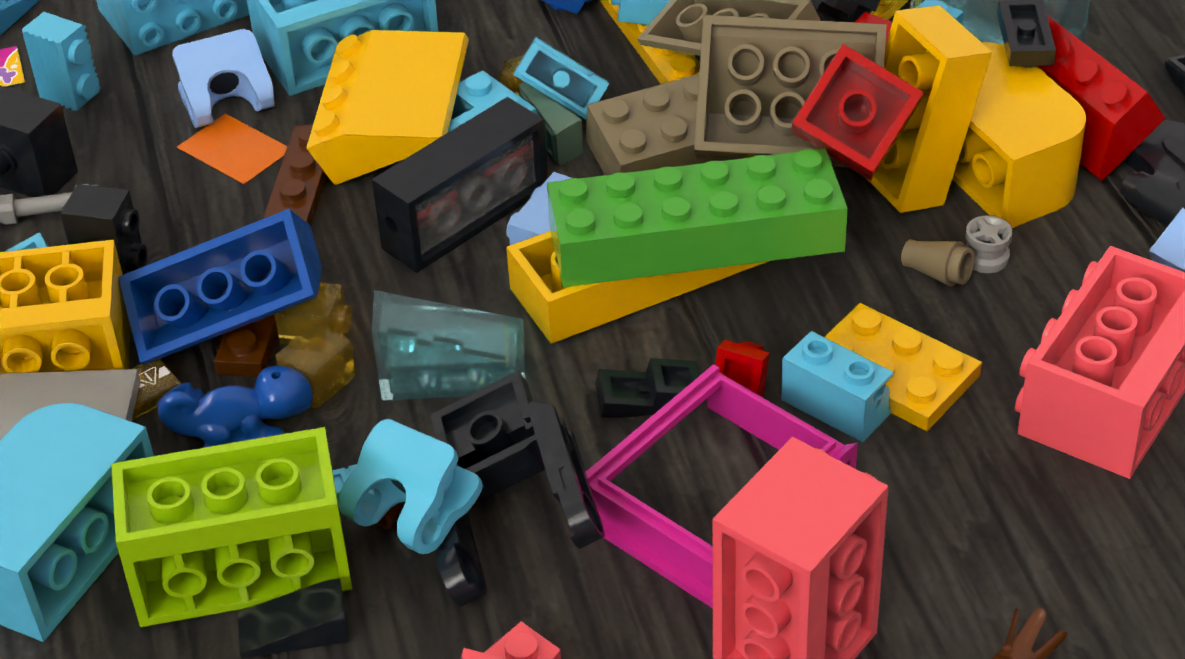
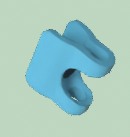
[338,419,483,554]

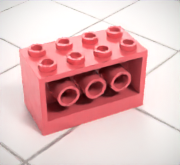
[1015,246,1185,479]
[712,437,889,659]

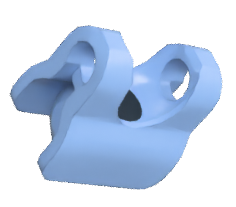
[172,29,275,128]

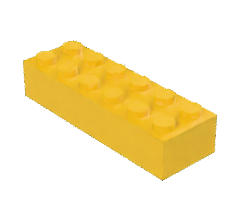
[506,231,769,344]

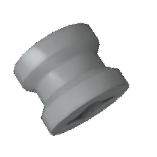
[965,215,1012,273]

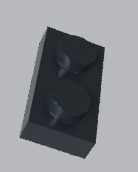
[997,0,1056,68]

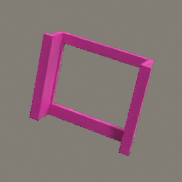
[586,364,858,609]

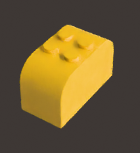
[952,42,1086,228]

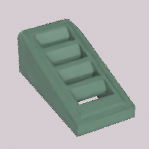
[519,82,583,166]

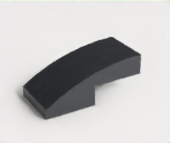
[595,358,700,417]

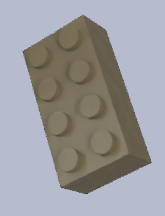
[586,74,725,175]

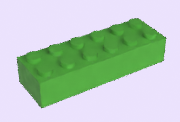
[547,148,848,287]

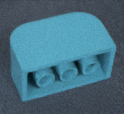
[0,403,154,642]

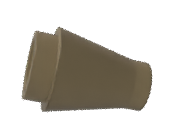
[901,239,975,287]

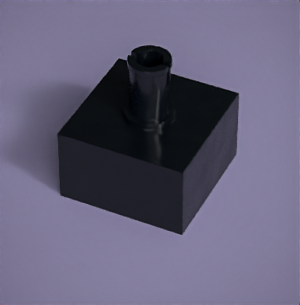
[0,85,78,197]

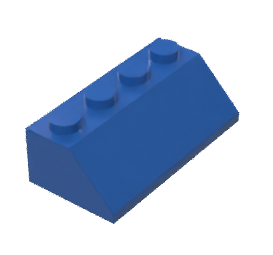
[118,209,322,365]

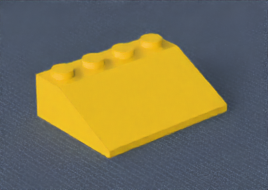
[306,30,469,185]

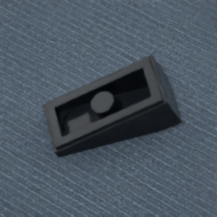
[237,578,349,659]

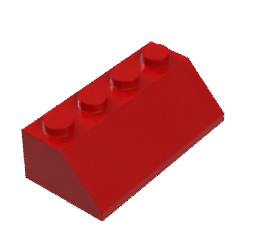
[1003,15,1166,182]

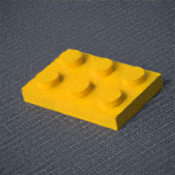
[825,303,982,431]

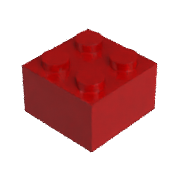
[792,44,924,181]

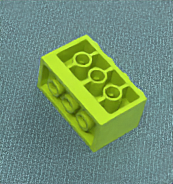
[111,427,352,627]

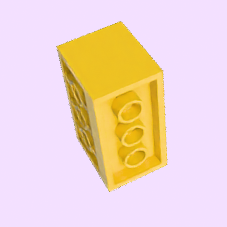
[0,240,131,374]

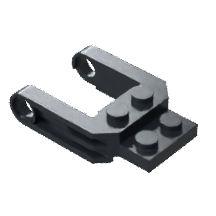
[430,370,605,607]

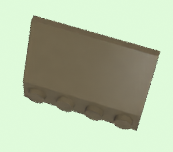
[694,15,887,167]

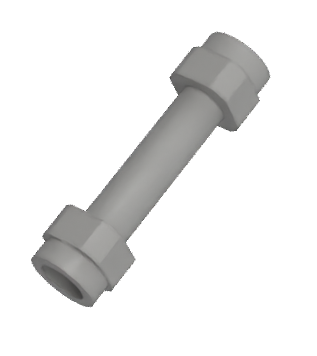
[0,184,98,225]

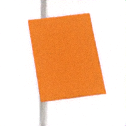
[176,113,288,184]

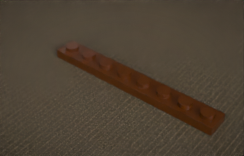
[214,124,327,377]

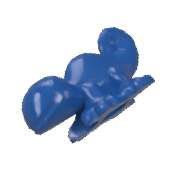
[158,365,313,448]

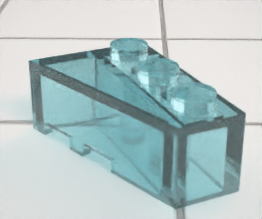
[372,290,527,400]

